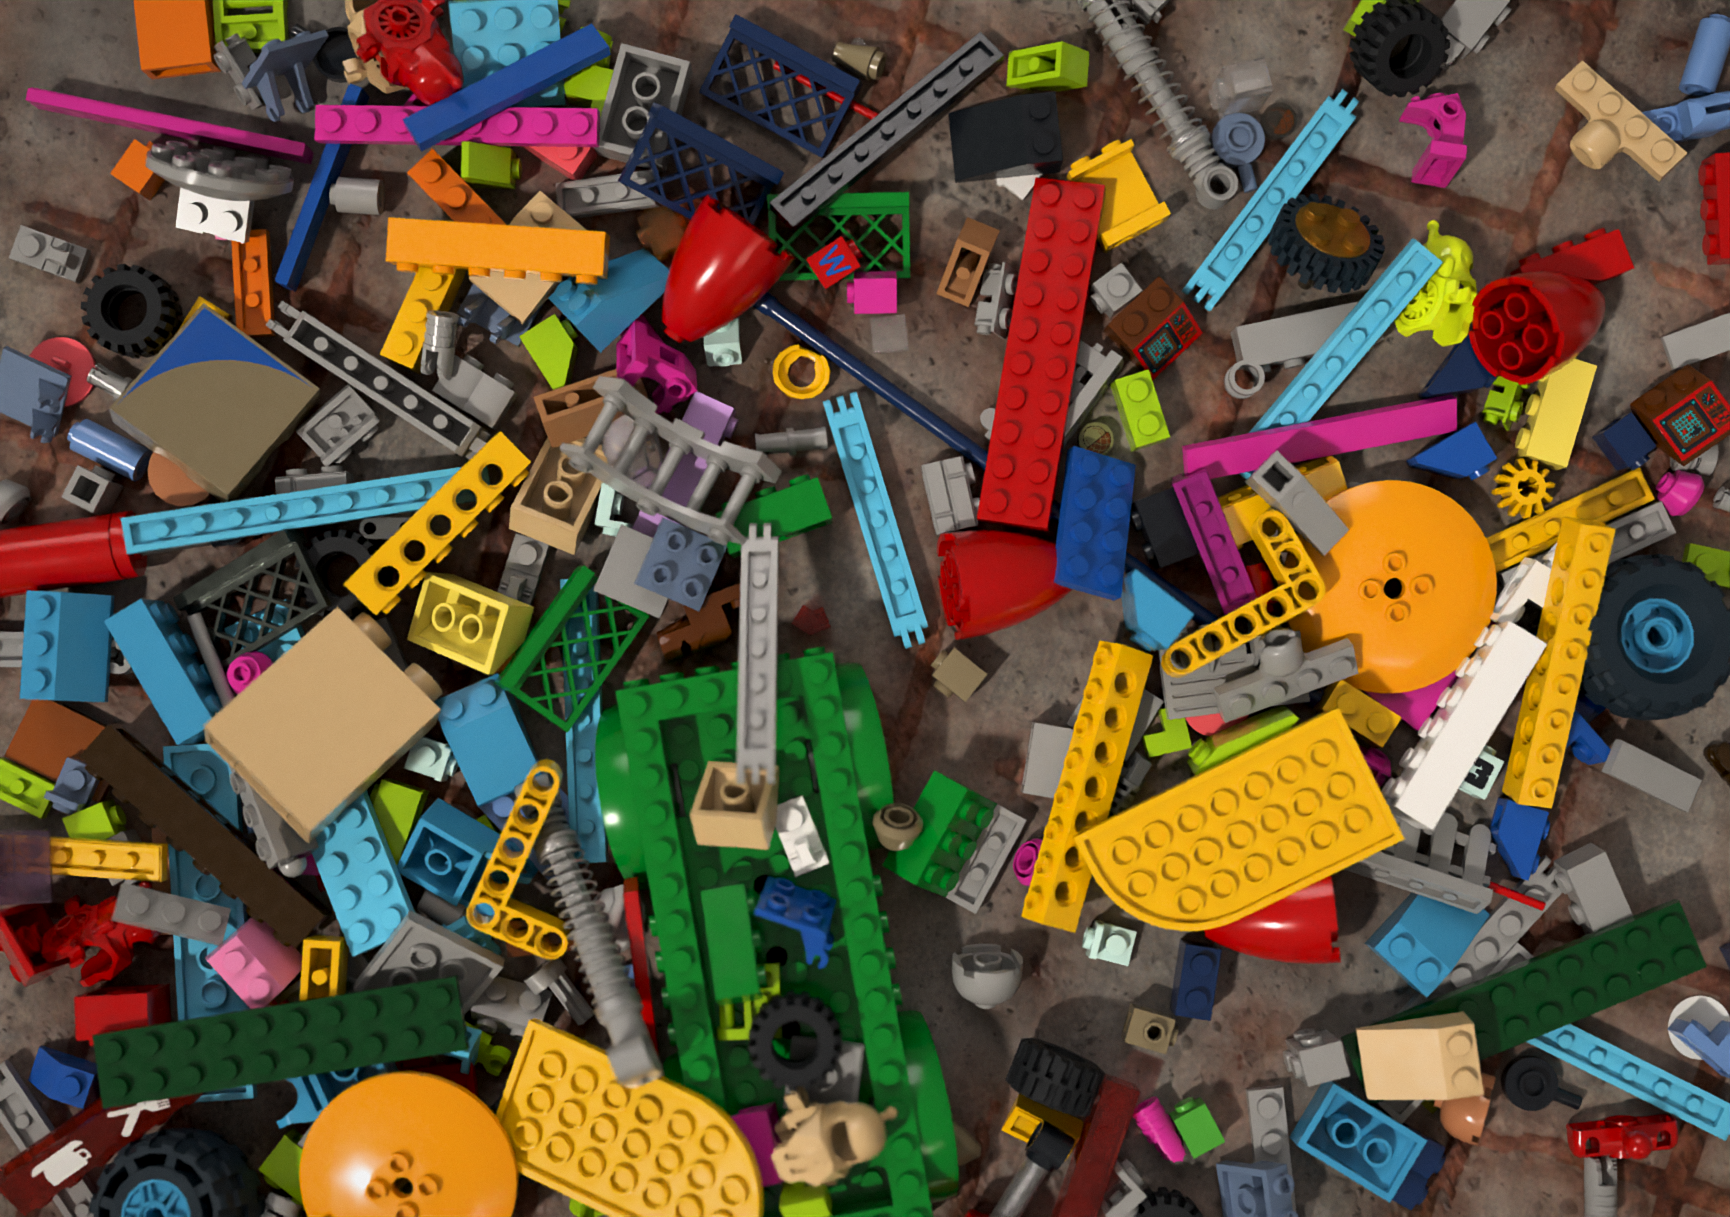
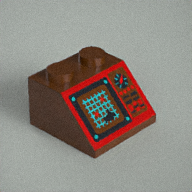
[1103,276,1203,381]
[1630,364,1730,466]

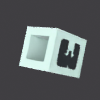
[1458,745,1504,800]

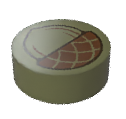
[1077,422,1114,455]

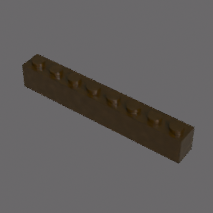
[79,724,332,948]

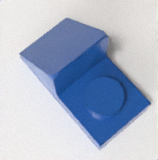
[1566,709,1611,765]

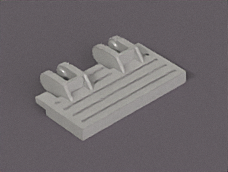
[1158,615,1310,720]

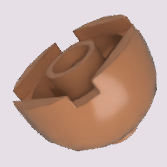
[1434,1072,1496,1146]

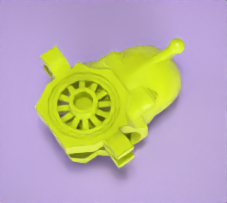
[1394,220,1477,347]

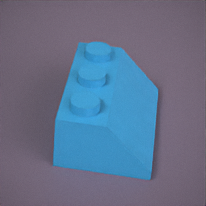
[1121,569,1194,652]
[20,590,114,702]

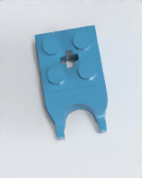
[397,798,538,916]
[276,1061,399,1129]

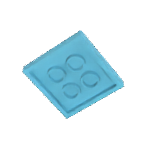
[448,0,566,107]

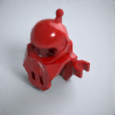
[356,0,464,105]
[41,881,162,987]

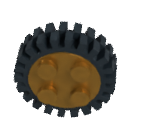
[1268,194,1385,293]

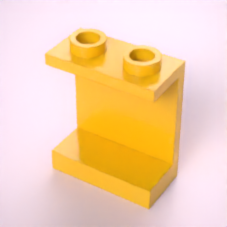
[1066,139,1171,253]

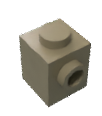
[931,648,987,702]
[1121,1003,1179,1054]

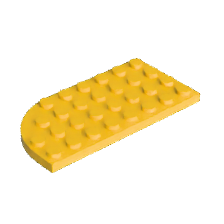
[1073,706,1404,931]
[495,1018,763,1217]

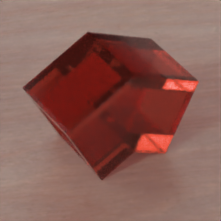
[791,605,831,636]

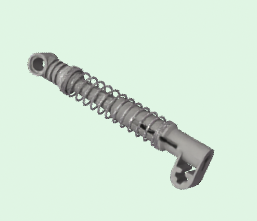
[1077,0,1238,209]

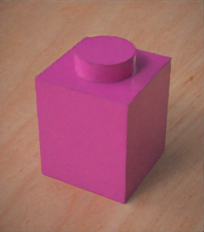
[847,271,897,314]

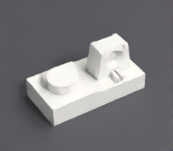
[775,795,830,877]

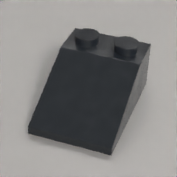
[948,91,1063,183]

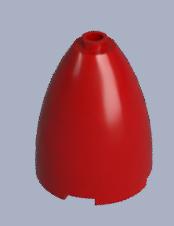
[662,194,795,344]
[1468,271,1606,385]
[937,530,1073,640]
[1204,875,1341,964]

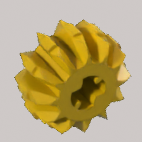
[1491,458,1555,519]

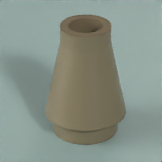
[832,42,887,81]

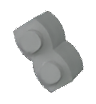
[432,354,518,430]

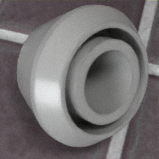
[0,479,31,525]

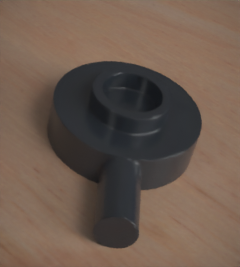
[290,24,357,83]
[1501,1055,1582,1111]

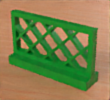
[767,192,910,281]
[494,565,649,733]

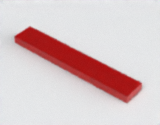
[623,877,662,1067]

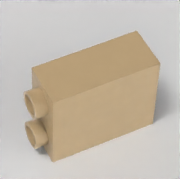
[204,607,443,844]

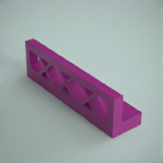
[1172,469,1258,615]

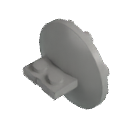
[145,141,294,243]

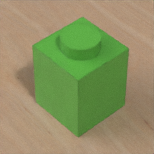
[1169,1097,1225,1159]

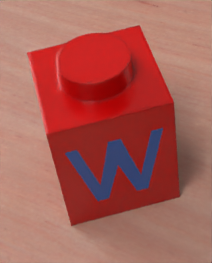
[806,236,863,290]

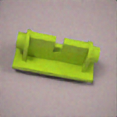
[1482,376,1531,431]

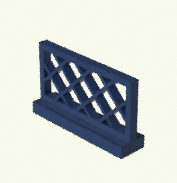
[699,14,863,158]
[618,102,784,224]

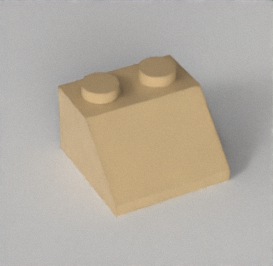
[690,761,779,850]

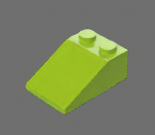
[1187,705,1299,775]

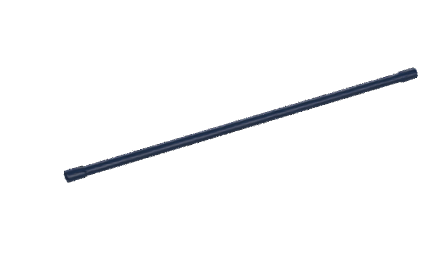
[753,292,1325,708]

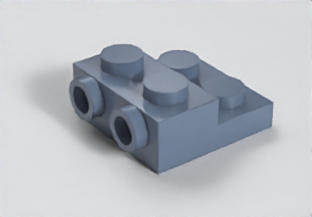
[1216,1160,1299,1217]

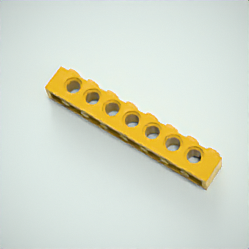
[1502,516,1616,808]
[1021,640,1153,933]

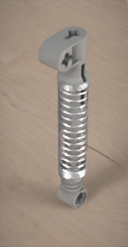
[514,772,664,1088]

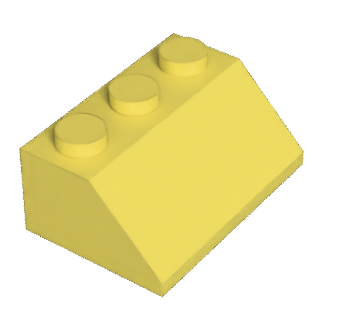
[407,572,534,675]

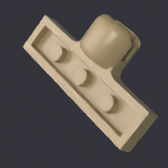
[1555,60,1687,182]

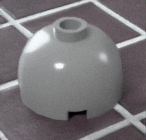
[952,943,1023,1009]

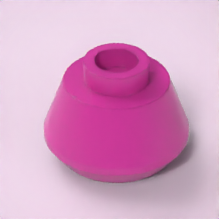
[1656,470,1705,516]
[227,651,273,695]
[1013,838,1042,886]

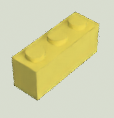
[1515,359,1597,470]

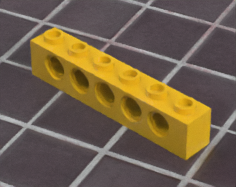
[344,431,531,615]

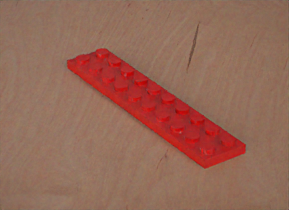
[977,177,1106,531]

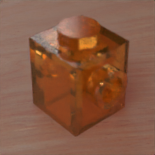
[635,204,687,262]

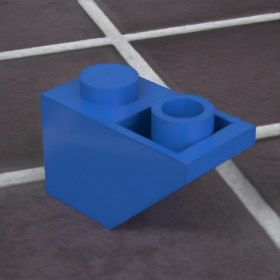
[1489,798,1550,881]

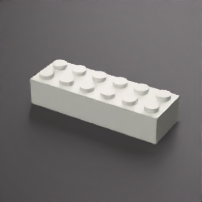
[1381,621,1547,830]

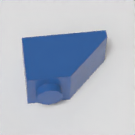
[1406,422,1497,481]
[28,1046,101,1109]

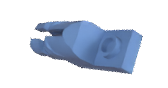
[1642,91,1730,143]
[1668,1018,1730,1078]

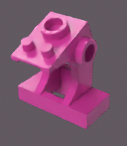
[1399,93,1467,188]
[616,320,697,414]

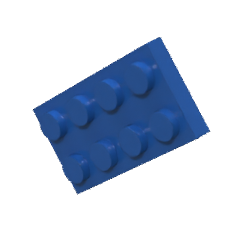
[1054,446,1136,601]

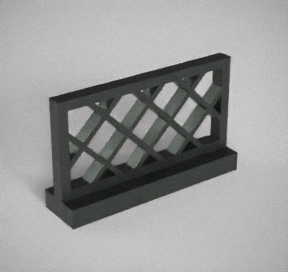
[173,529,333,671]

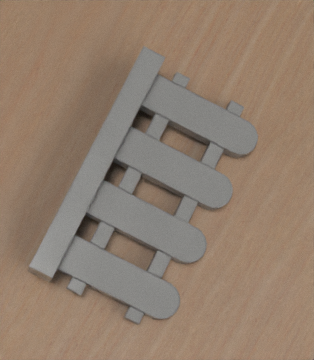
[980,340,1124,450]
[1344,790,1497,914]

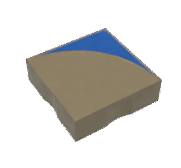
[109,303,320,503]

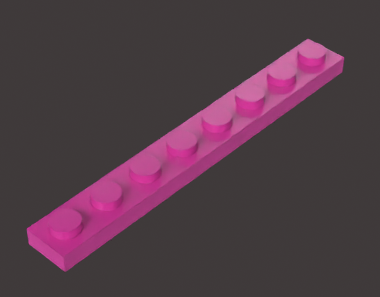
[315,105,600,147]

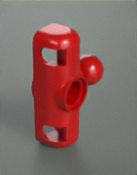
[1566,1114,1678,1160]

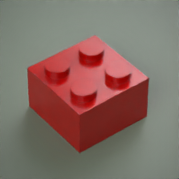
[74,983,171,1046]

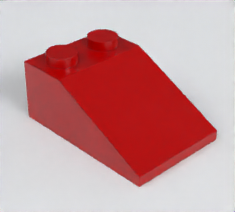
[0,900,70,987]

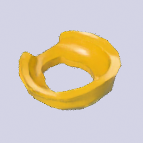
[772,344,831,399]

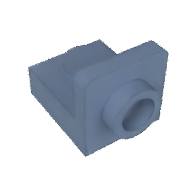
[44,756,100,814]

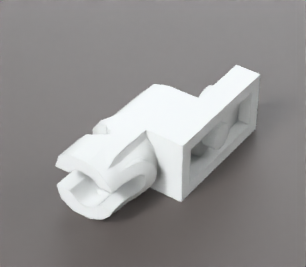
[1490,543,1557,624]

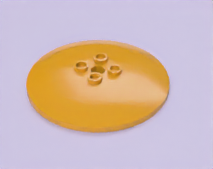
[1284,480,1497,693]
[299,1071,518,1217]

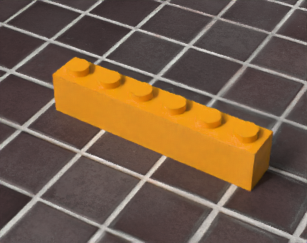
[386,217,610,285]

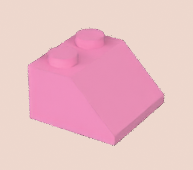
[205,917,302,1009]

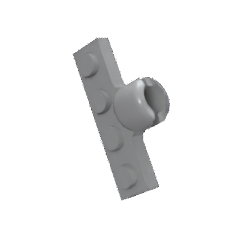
[1214,628,1359,723]

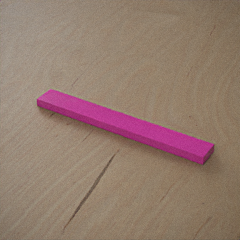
[26,87,314,164]
[1182,394,1457,479]

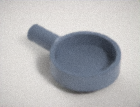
[1210,113,1265,193]

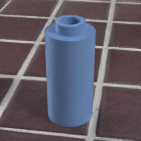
[1679,14,1730,97]
[67,419,152,481]

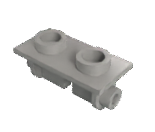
[213,33,265,110]
[974,262,1018,339]

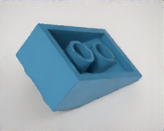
[548,248,669,353]
[434,673,543,807]
[1365,892,1490,997]
[1289,1081,1427,1203]

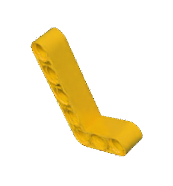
[1161,510,1325,678]
[467,759,570,960]

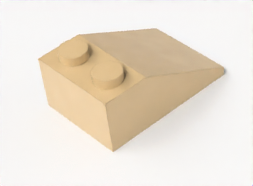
[469,191,588,325]
[509,437,619,555]
[1355,1012,1484,1100]

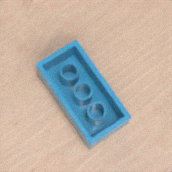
[104,598,223,745]

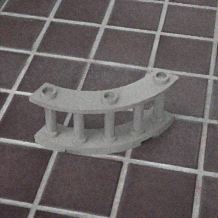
[559,376,782,545]

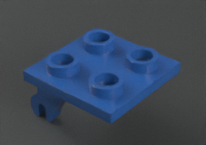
[754,876,837,968]

